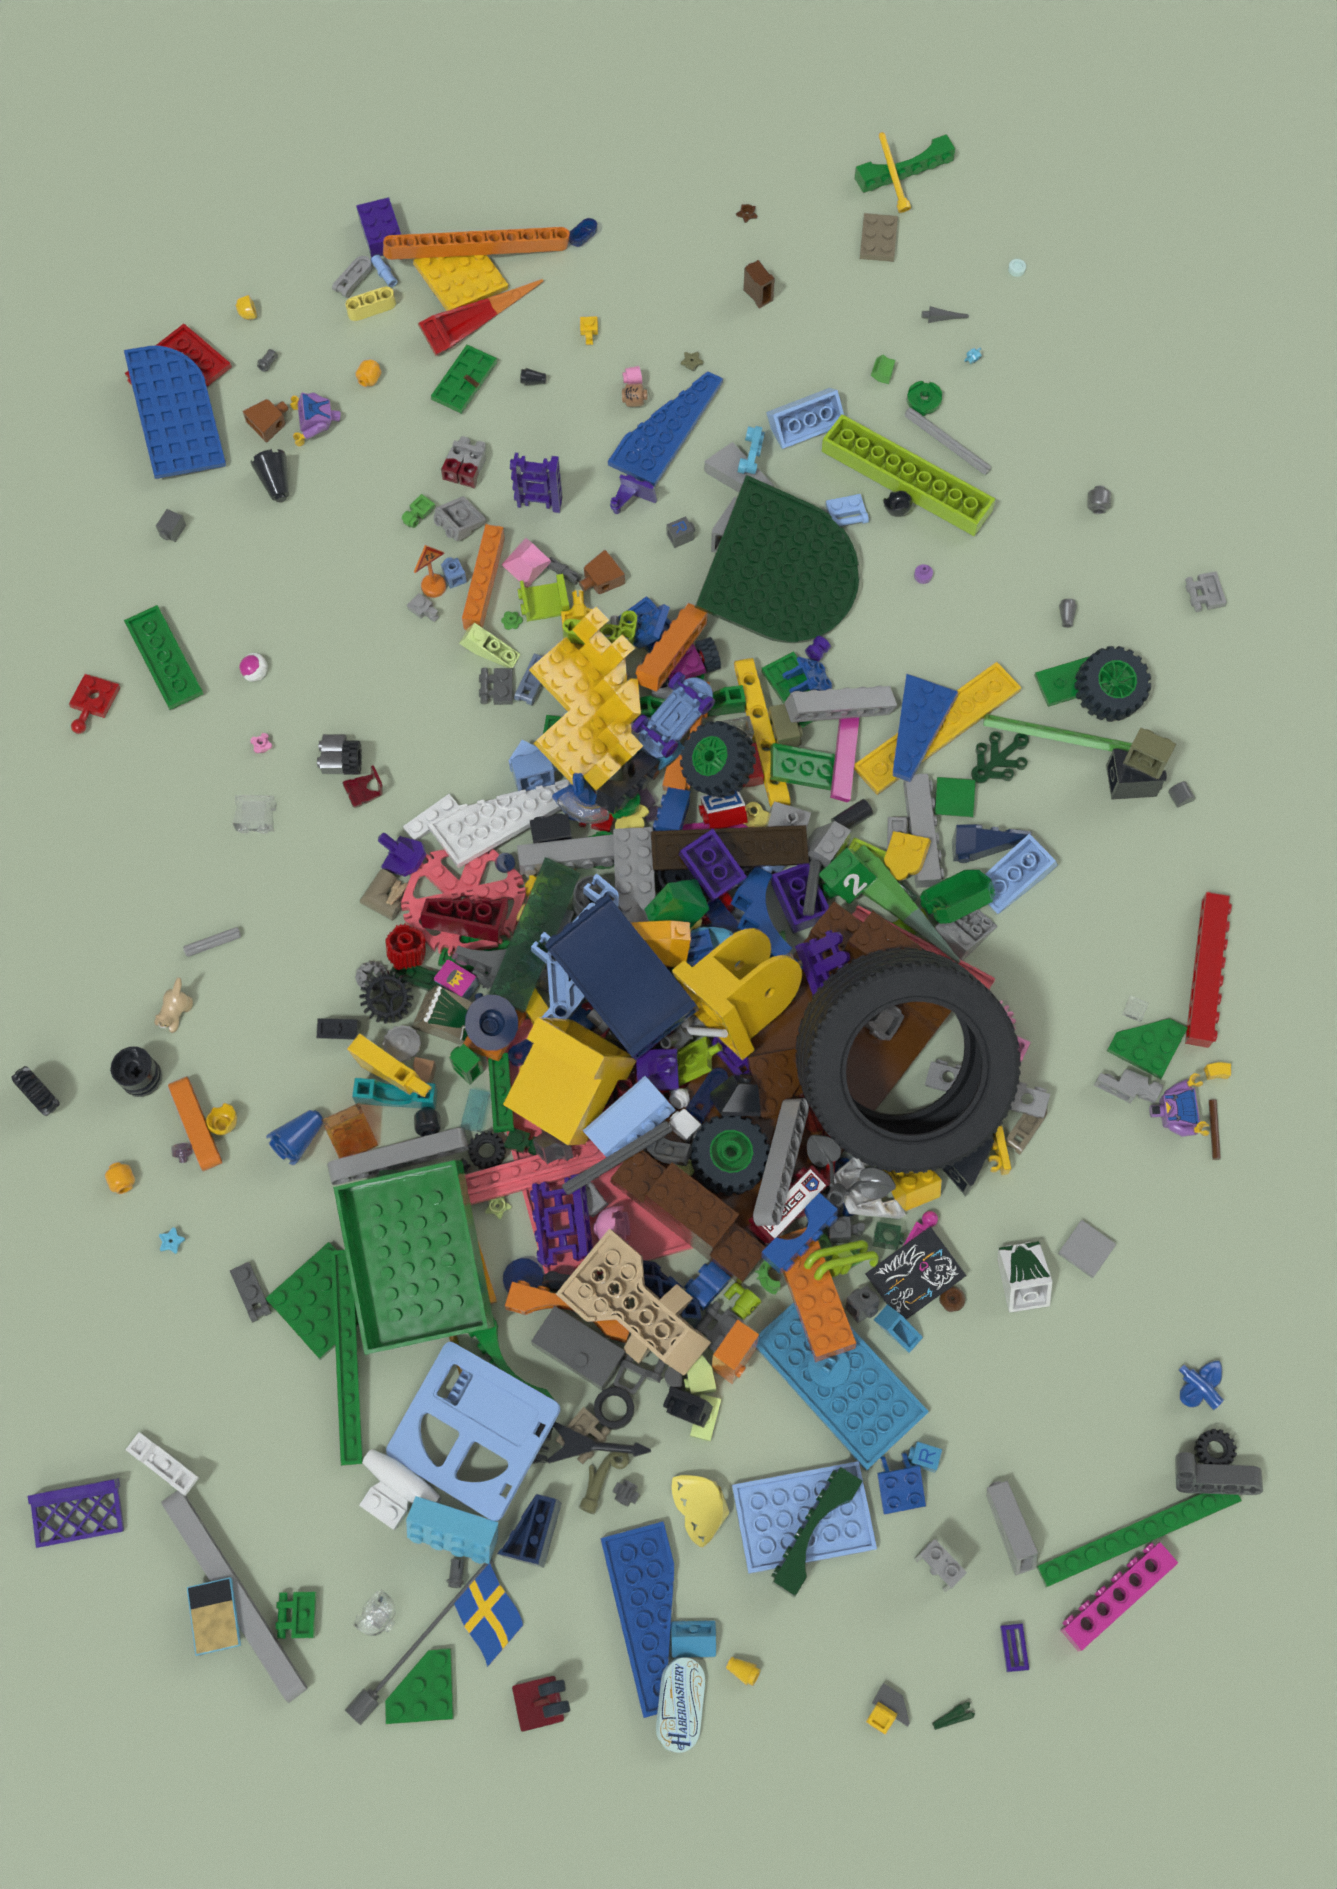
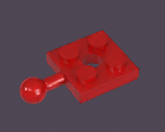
[69,674,120,734]

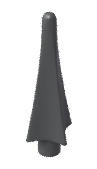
[921,306,969,323]

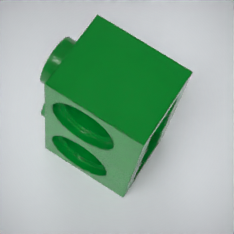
[449,1043,484,1085]

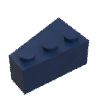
[497,1494,562,1568]

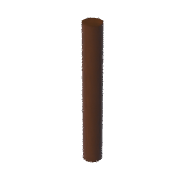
[1209,1099,1221,1160]

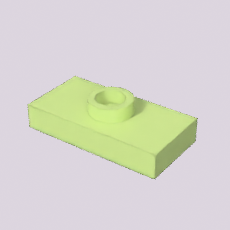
[690,1394,721,1442]

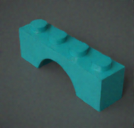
[352,1078,438,1110]

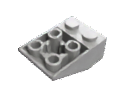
[935,909,998,961]

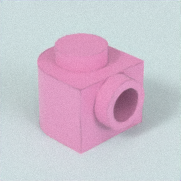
[622,366,642,384]

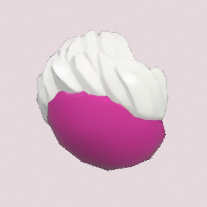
[239,653,268,682]

